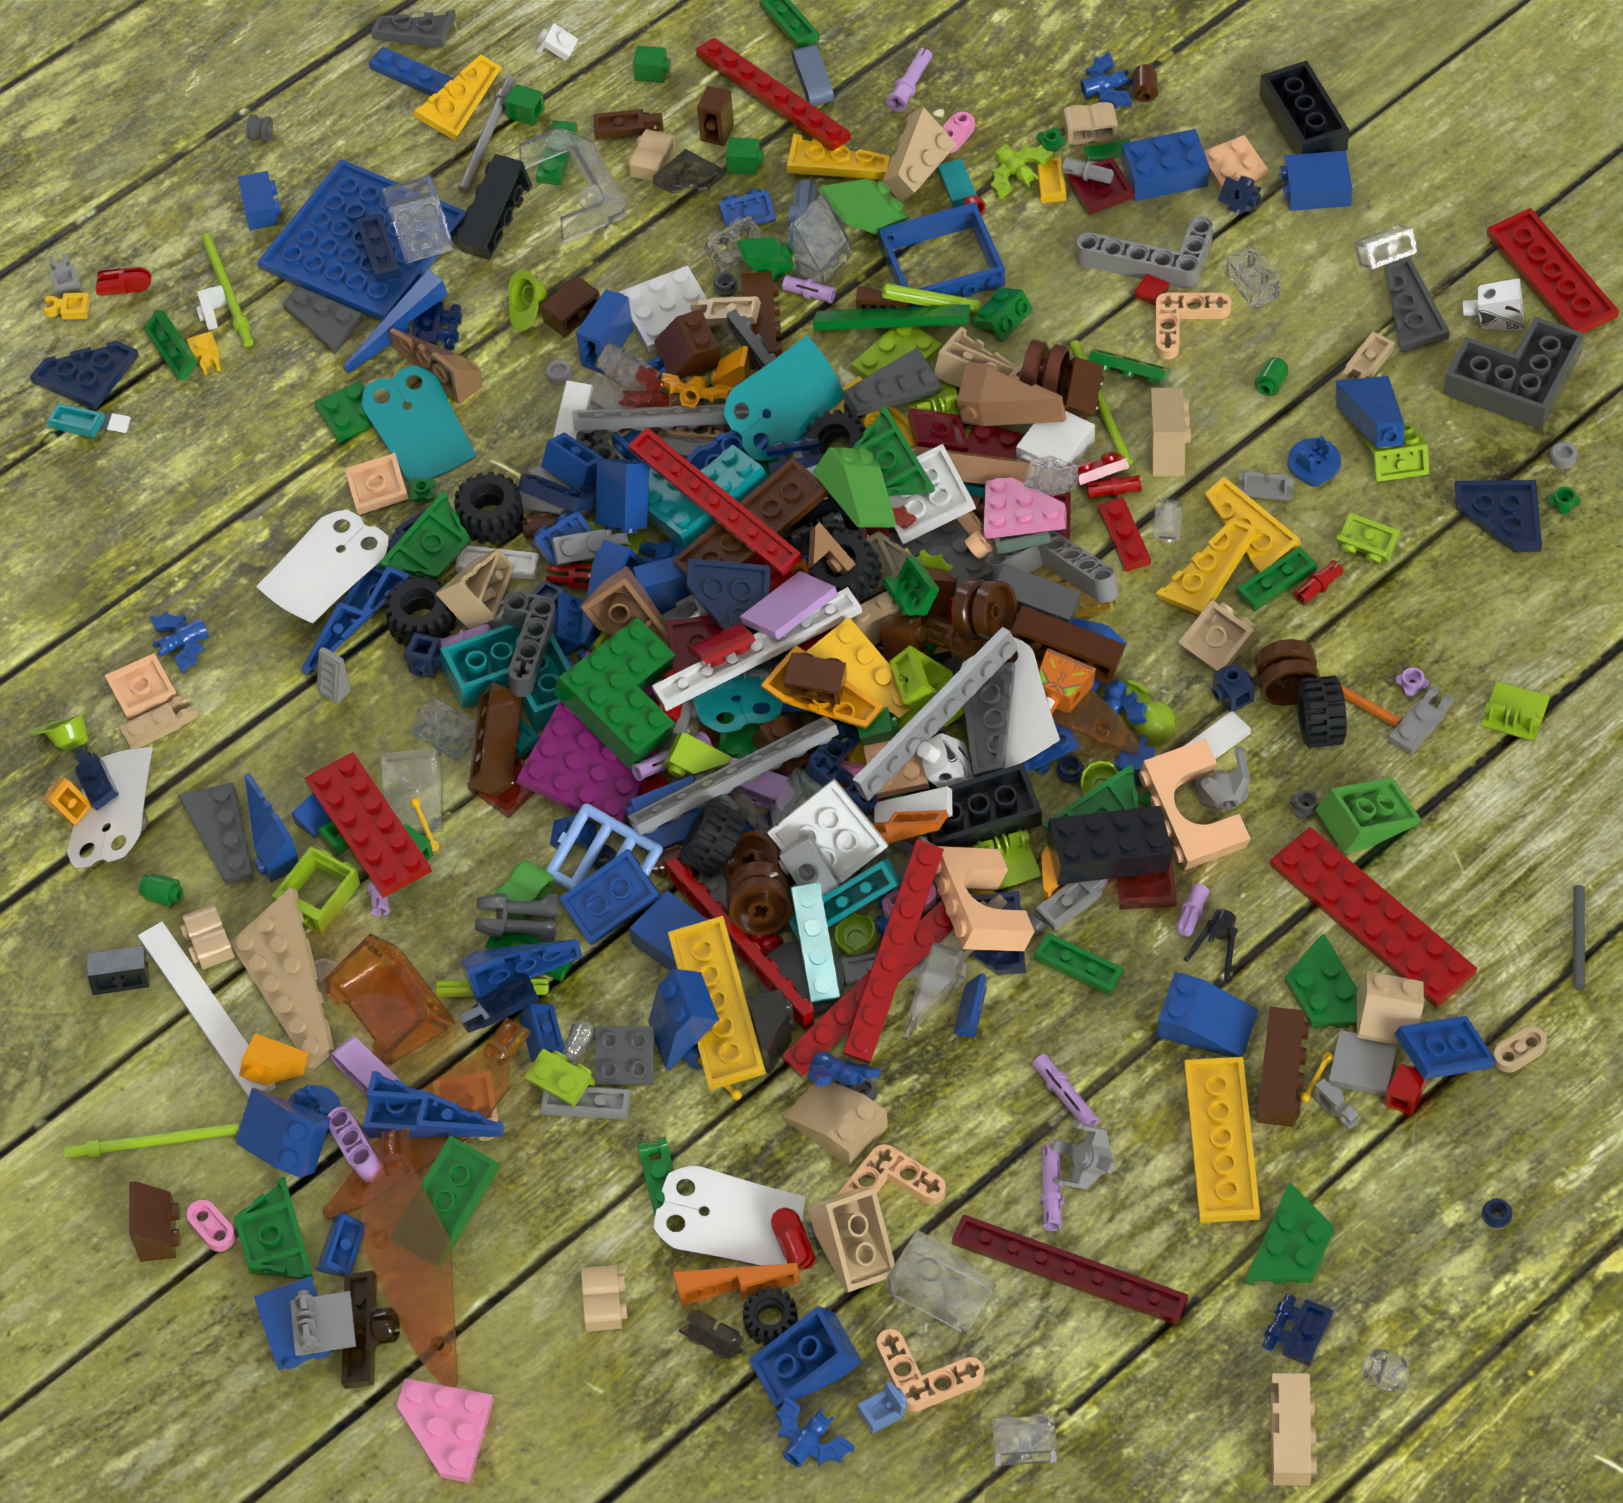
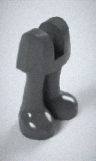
[475,893,557,943]

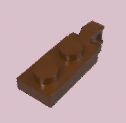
[593,109,664,139]

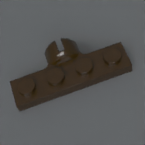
[341,1270,400,1389]

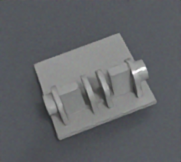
[290,1290,356,1356]

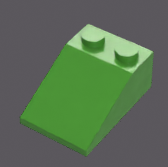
[818,179,908,238]
[813,447,896,527]
[1315,777,1422,854]

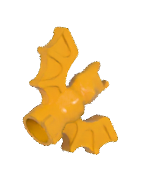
[660,373,734,408]

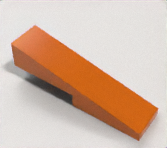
[871,810,948,844]
[673,1263,800,1306]

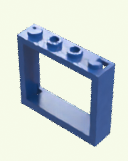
[878,202,1005,307]

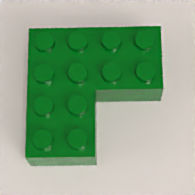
[553,617,676,770]

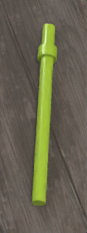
[201,233,254,347]
[1070,340,1133,466]
[64,1122,240,1158]

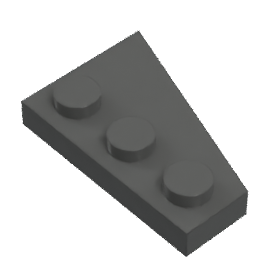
[371,10,456,48]
[283,286,363,355]

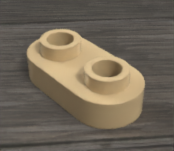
[1493,1027,1547,1073]

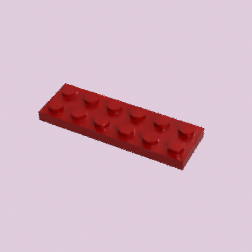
[1486,208,1619,333]
[304,752,432,899]

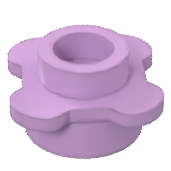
[1396,667,1429,696]

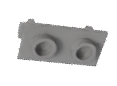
[1238,470,1294,501]

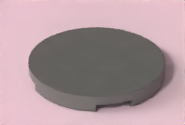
[758,940,845,1019]

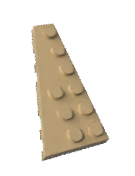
[229,887,335,1070]

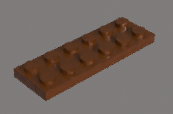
[672,457,830,576]

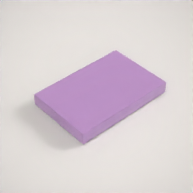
[740,571,838,640]

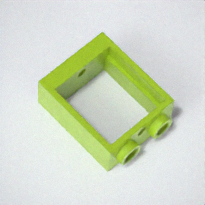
[889,646,965,727]
[272,846,360,935]

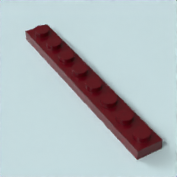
[952,1214,1188,1325]

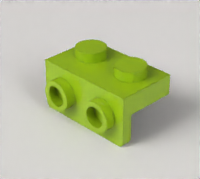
[1336,513,1401,564]
[524,1049,596,1107]

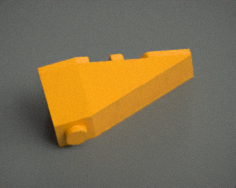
[761,645,884,729]

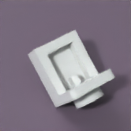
[536,23,578,61]
[196,285,227,330]

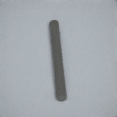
[1573,885,1585,990]

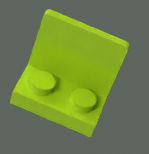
[1364,425,1429,482]

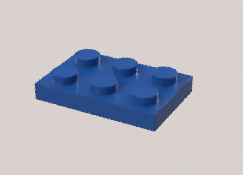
[559,849,661,945]
[1395,1016,1495,1079]

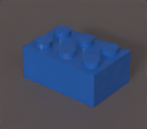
[1122,129,1209,201]

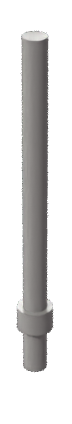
[458,75,515,193]

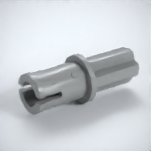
[1062,157,1114,184]

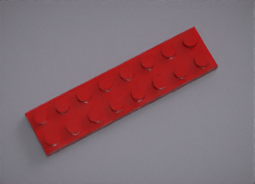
[1270,827,1477,1008]

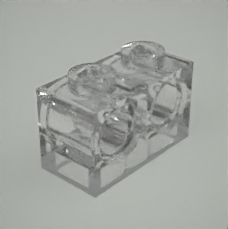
[704,215,765,273]
[1226,246,1282,309]
[595,343,660,395]
[1023,455,1079,496]
[412,697,476,761]

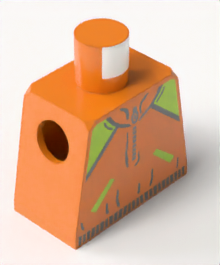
[1039,648,1096,714]

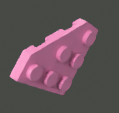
[984,477,1066,539]
[397,1378,494,1483]

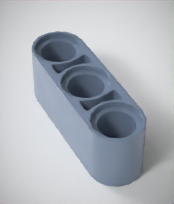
[792,45,834,106]

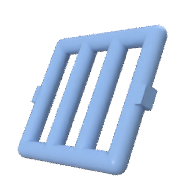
[545,803,663,890]

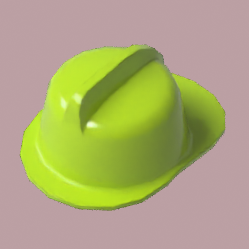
[508,270,547,331]
[28,711,88,750]

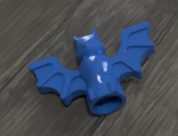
[1080,52,1132,109]
[150,611,209,673]
[1074,680,1147,734]
[808,1051,881,1086]
[775,1396,855,1468]

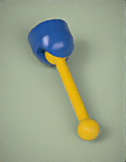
[683,1044,742,1100]

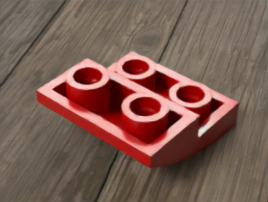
[688,623,756,668]

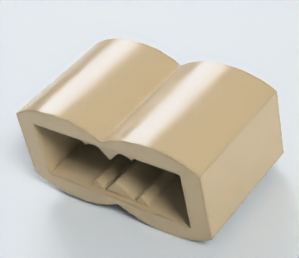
[1063,102,1118,145]
[627,129,676,183]
[180,904,235,970]
[581,1265,628,1332]

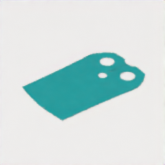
[723,335,844,461]
[362,365,477,483]
[692,663,783,733]

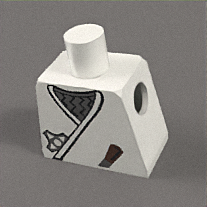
[1463,279,1524,331]
[917,733,974,788]

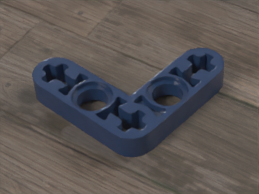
[518,474,596,511]
[805,724,878,815]

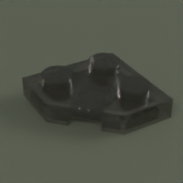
[653,149,724,194]

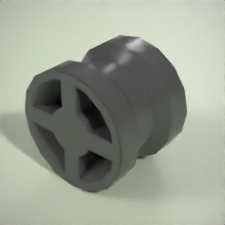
[246,115,273,142]

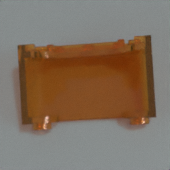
[322,933,455,1065]

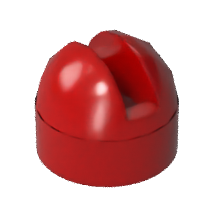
[963,195,986,216]

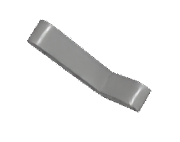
[1076,216,1213,289]
[985,530,1119,603]

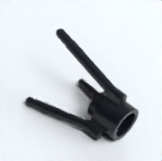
[1184,909,1238,981]

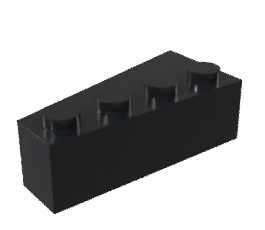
[456,154,533,260]

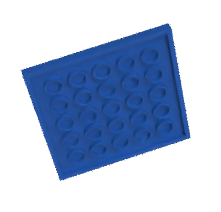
[257,159,466,321]

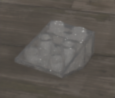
[382,175,455,263]
[792,193,851,285]

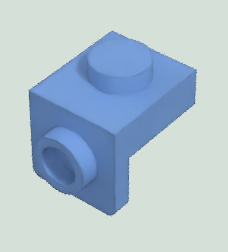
[856,1381,907,1434]

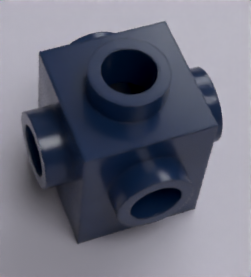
[1218,175,1262,214]
[404,632,442,679]
[1211,662,1255,712]

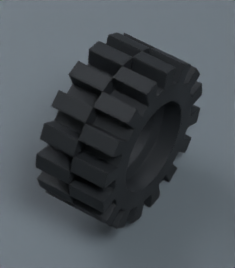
[742,1286,798,1346]

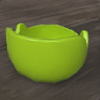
[1134,701,1176,746]
[1080,760,1119,795]
[834,912,878,956]

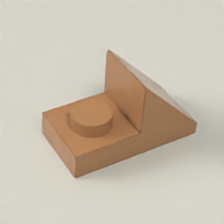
[808,522,856,576]

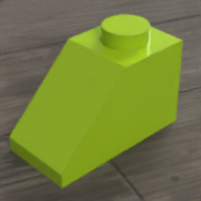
[662,732,732,779]

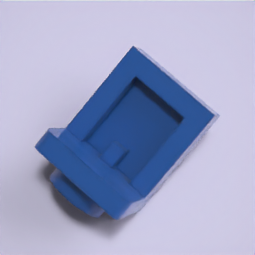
[550,814,597,851]

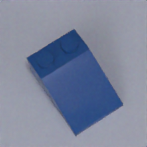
[648,969,719,1070]
[1158,972,1258,1057]
[235,1088,331,1178]
[749,1306,862,1409]

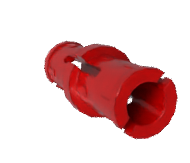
[1086,475,1142,499]
[1293,560,1344,606]

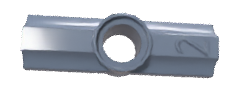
[788,180,818,253]

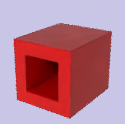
[1385,1063,1427,1116]

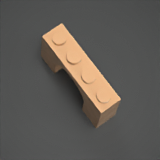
[1139,738,1250,870]
[934,846,1035,951]

